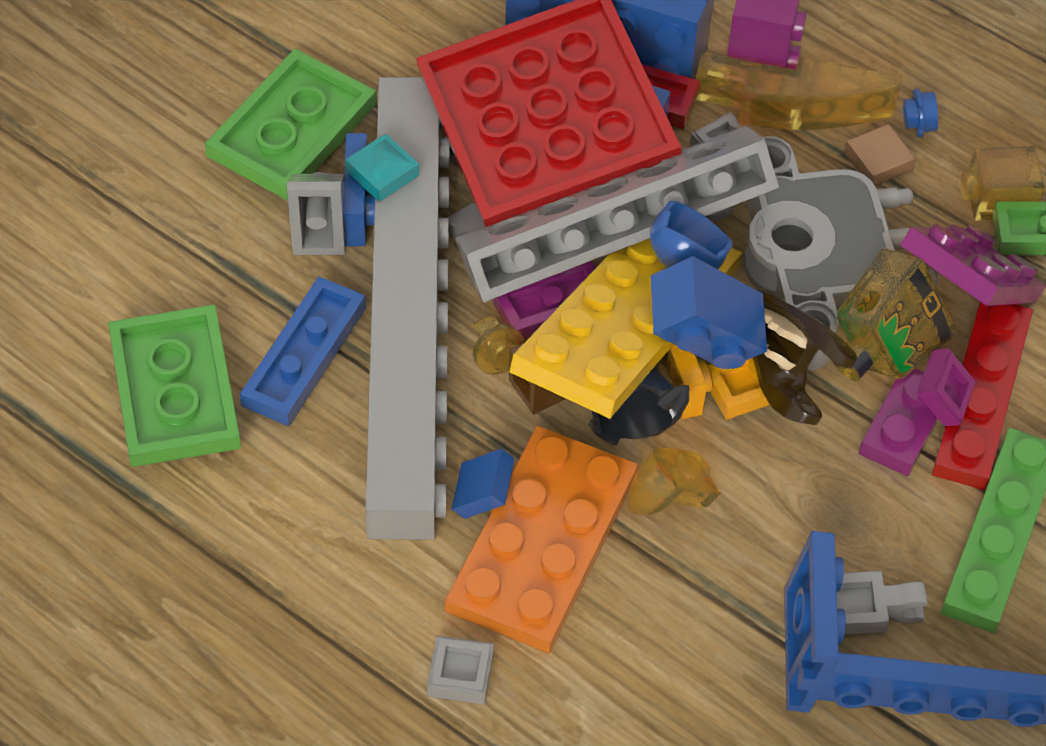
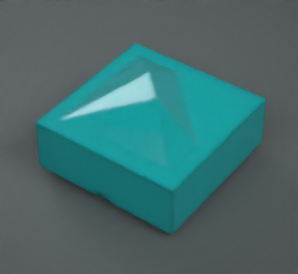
[345,133,420,202]

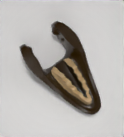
[753,289,857,425]

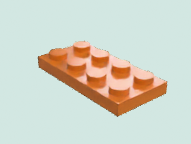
[445,426,639,654]

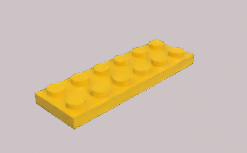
[509,238,743,419]

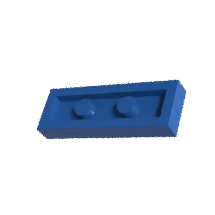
[240,276,366,426]

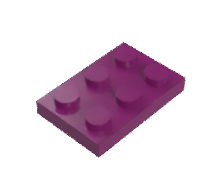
[900,224,1046,306]

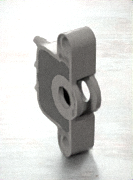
[744,136,938,370]

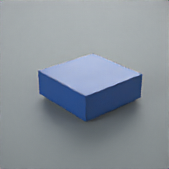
[451,449,514,519]

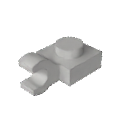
[837,571,927,635]

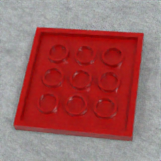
[416,0,682,227]

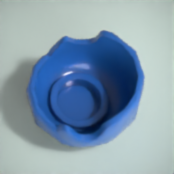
[650,201,732,269]

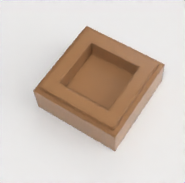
[844,124,916,186]

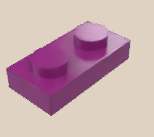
[493,261,596,343]
[858,367,938,477]

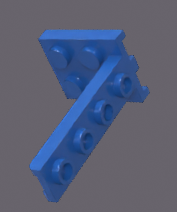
[784,531,1046,727]

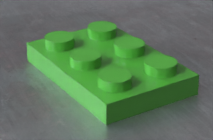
[205,49,377,201]
[108,304,241,467]

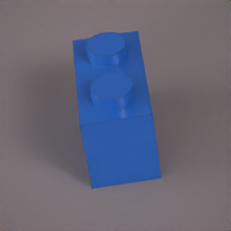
[651,256,767,369]

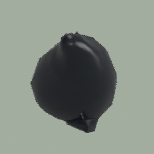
[588,360,689,446]

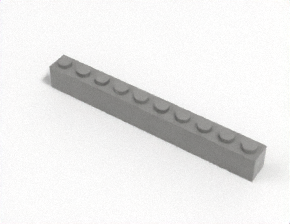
[366,77,449,540]

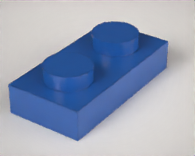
[343,133,375,246]

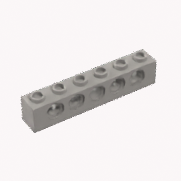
[455,126,779,302]

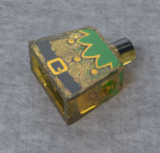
[836,248,958,382]

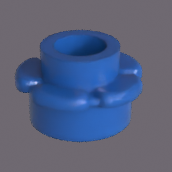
[903,89,938,138]

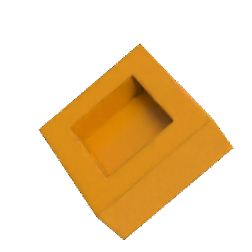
[666,345,712,419]
[707,358,770,420]

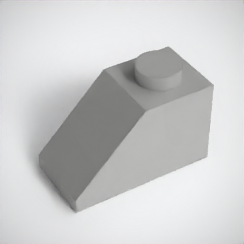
[287,172,345,255]

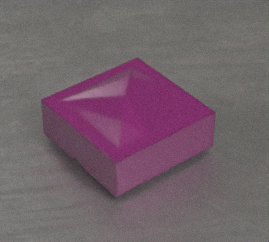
[917,348,976,426]

